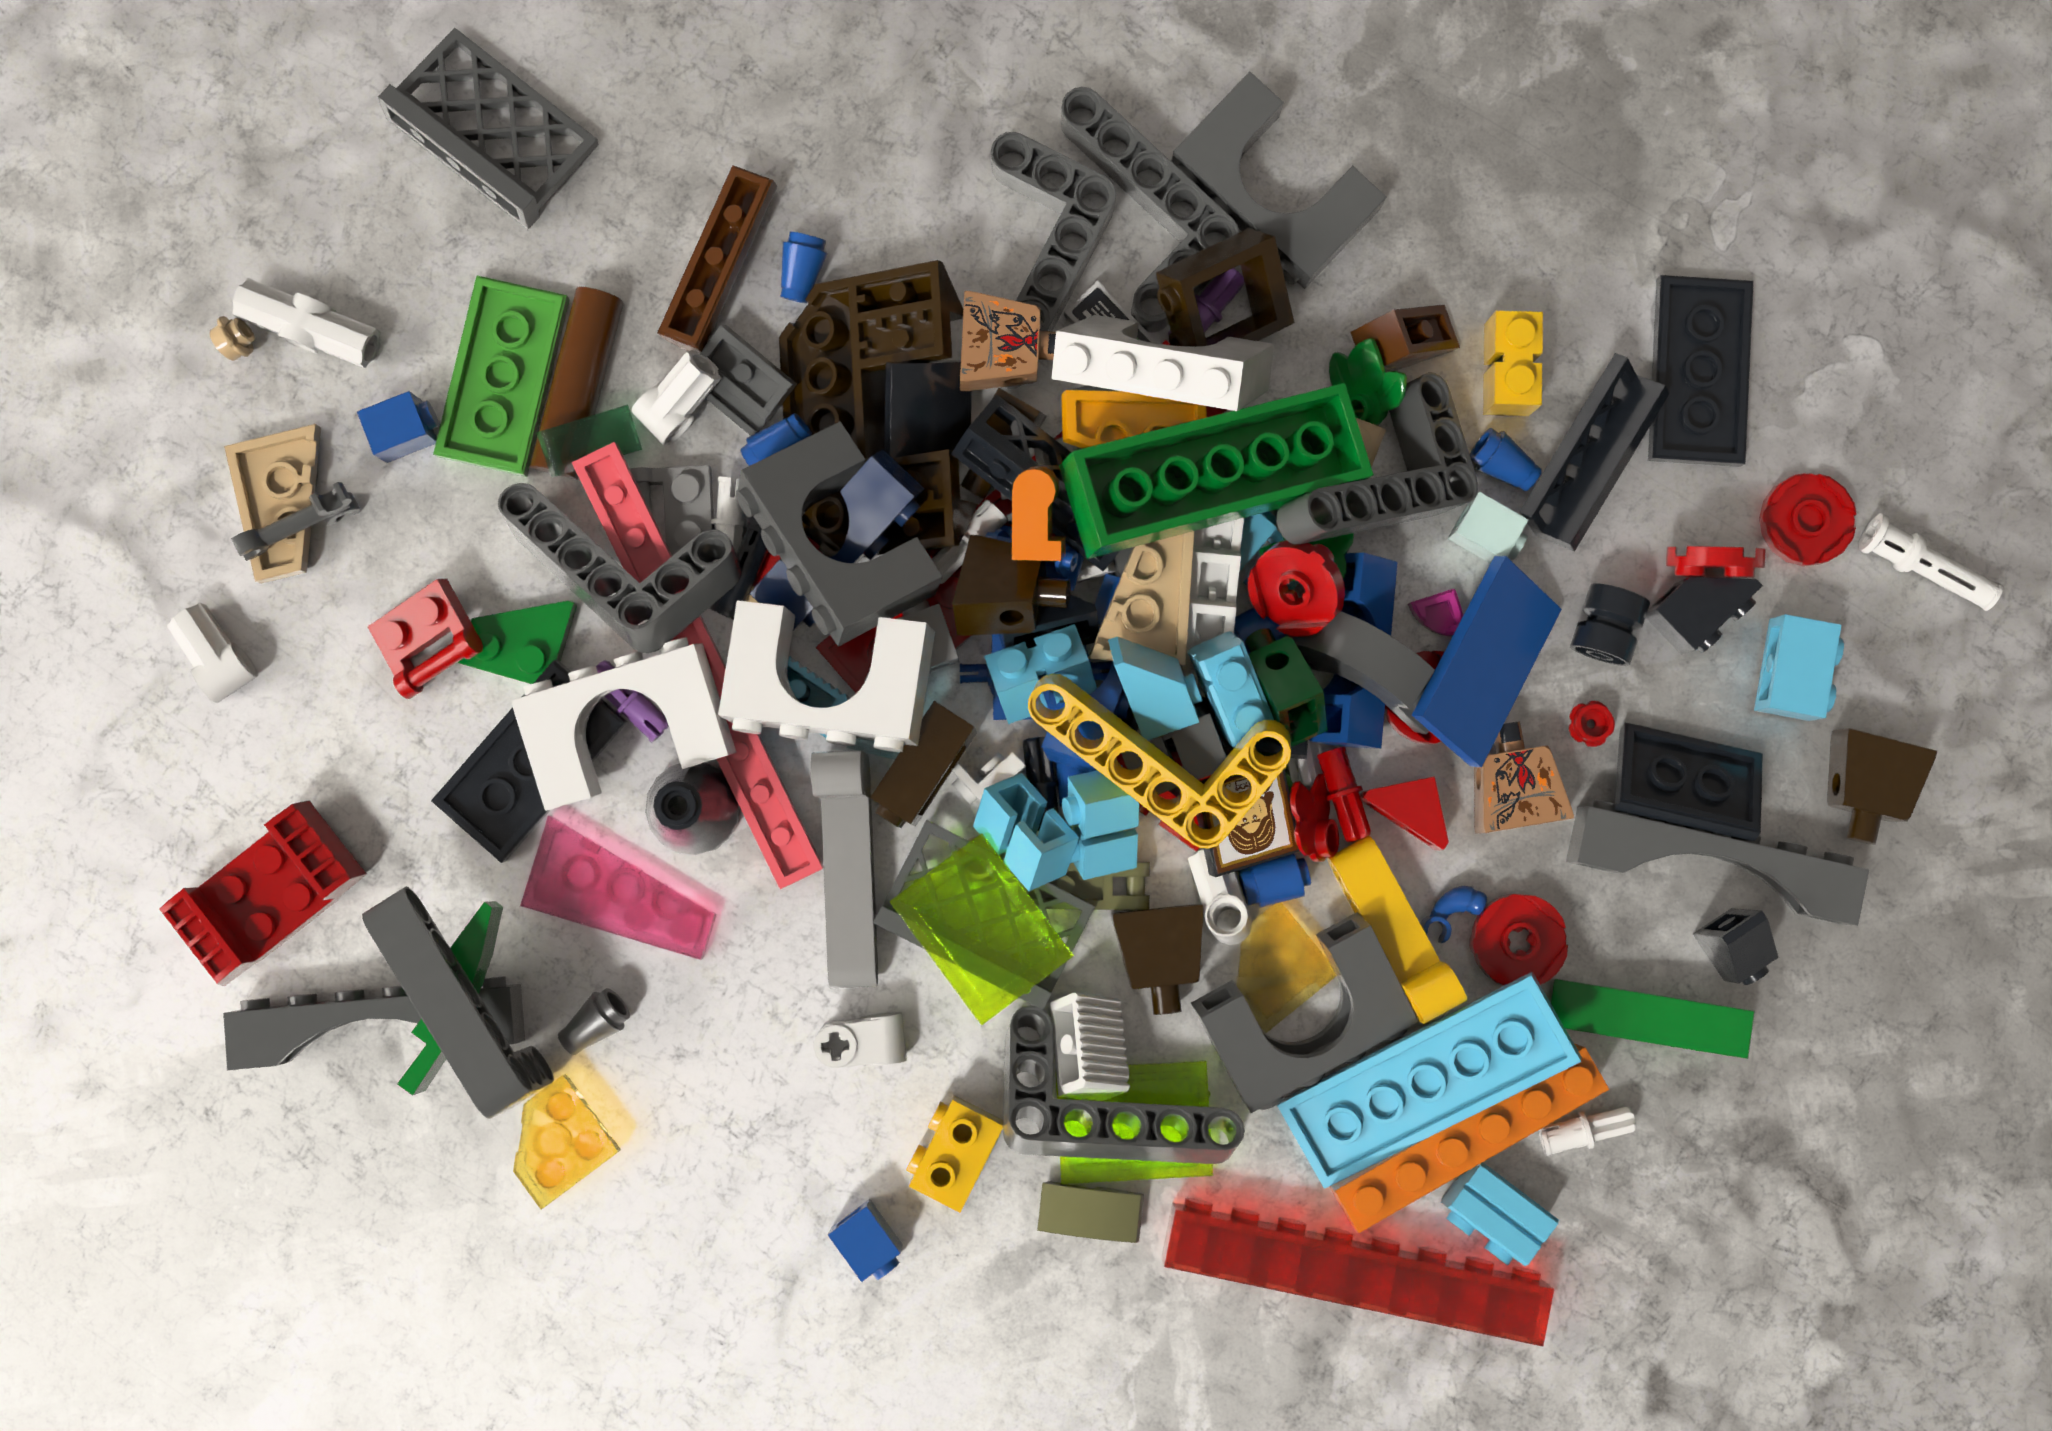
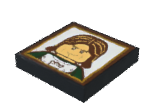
[1196,769,1301,878]

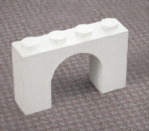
[1052,315,1274,411]
[718,601,935,752]
[511,637,736,811]

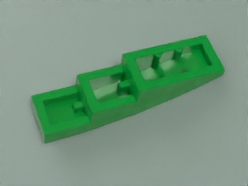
[397,901,503,1096]
[1551,979,1755,1059]

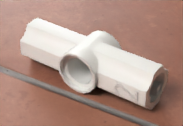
[232,278,381,368]

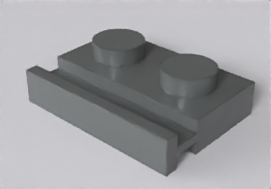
[700,325,797,436]

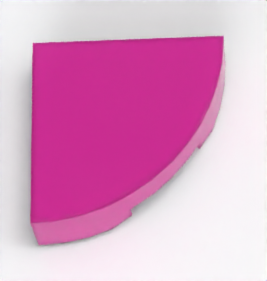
[1408,588,1463,636]

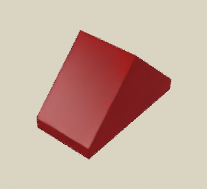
[1360,776,1449,851]

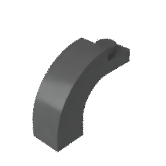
[1285,612,1435,734]

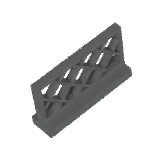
[378,28,598,230]
[873,820,1095,1010]

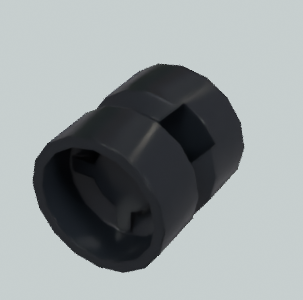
[1570,583,1650,666]

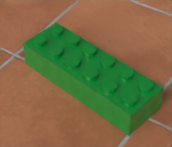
[1059,383,1374,559]

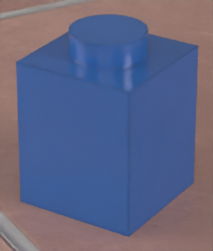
[357,391,439,463]
[828,1199,903,1282]

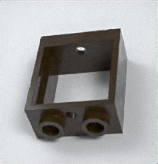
[1155,228,1295,347]
[870,701,977,829]

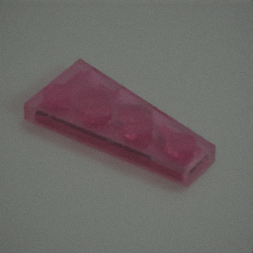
[520,815,717,960]

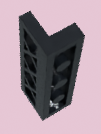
[1520,353,1670,552]
[951,394,1121,571]

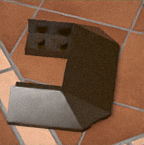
[779,260,978,558]

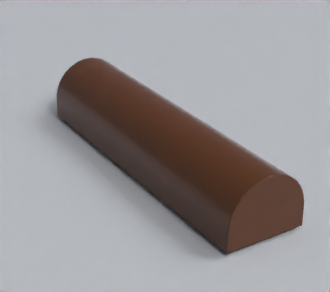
[657,165,778,354]
[530,287,624,480]

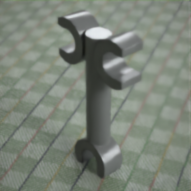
[231,482,360,561]

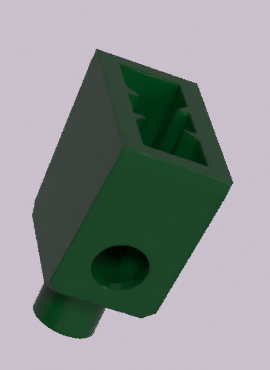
[1245,628,1328,747]

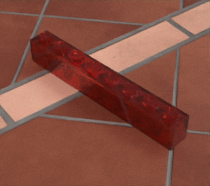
[1161,1198,1554,1347]

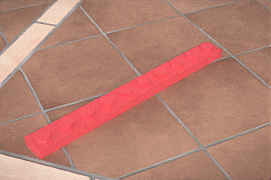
[572,442,824,889]

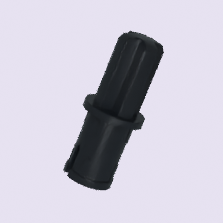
[1023,737,1059,831]

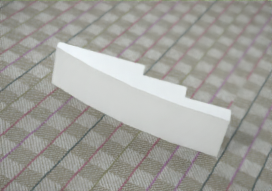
[1180,518,1244,698]

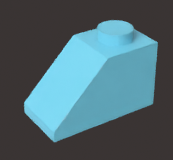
[1108,636,1203,740]

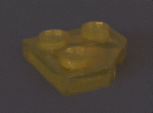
[1236,902,1336,1033]
[513,1074,621,1210]

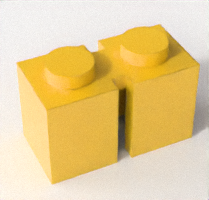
[1483,311,1543,416]

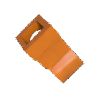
[1012,466,1066,561]

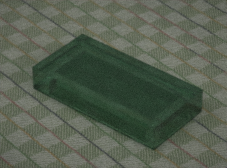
[536,405,642,477]

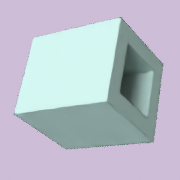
[1447,492,1528,563]

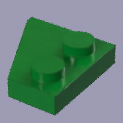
[458,601,577,684]

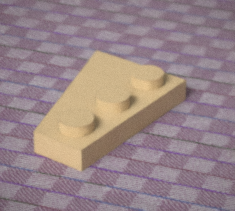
[224,424,321,584]
[1088,531,1194,665]

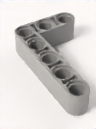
[811,750,878,989]

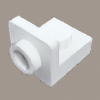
[952,752,1025,805]

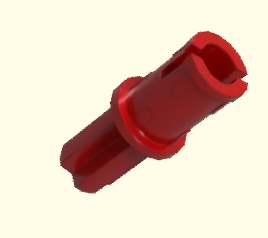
[1317,746,1371,842]

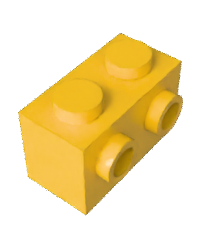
[906,1095,1003,1213]

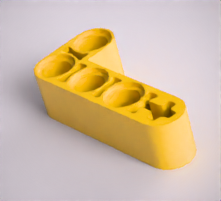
[1327,836,1468,1024]

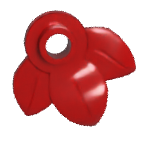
[1290,774,1339,862]

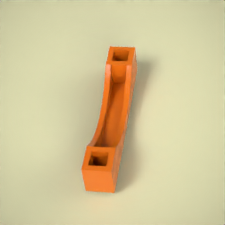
[1329,1043,1610,1233]

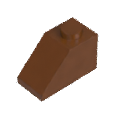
[1350,305,1460,372]

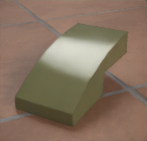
[1037,1181,1144,1243]

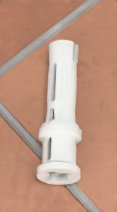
[1858,514,2003,611]

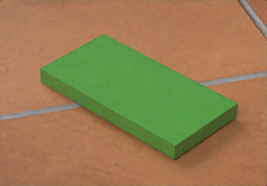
[433,275,570,477]

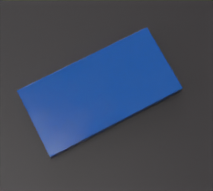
[1412,556,1562,767]

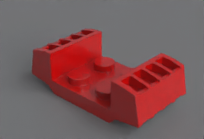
[159,800,367,986]

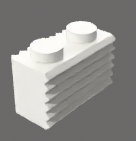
[1050,992,1130,1101]

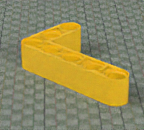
[1028,674,1291,848]

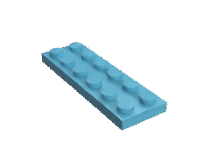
[1277,972,1582,1189]

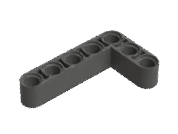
[1061,87,1239,333]
[991,131,1116,389]
[1277,372,1478,544]
[498,483,742,653]
[362,886,554,1119]
[1003,1005,1245,1164]

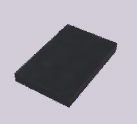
[1614,722,1763,841]

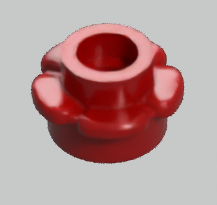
[1568,701,1615,747]

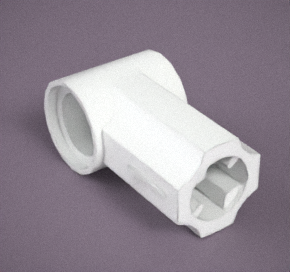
[631,350,721,446]
[167,603,258,703]
[1188,850,1252,945]

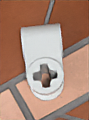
[814,1013,907,1068]

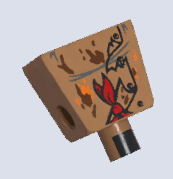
[960,291,1056,391]
[1474,721,1574,834]

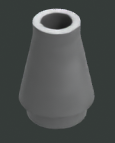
[558,988,630,1055]

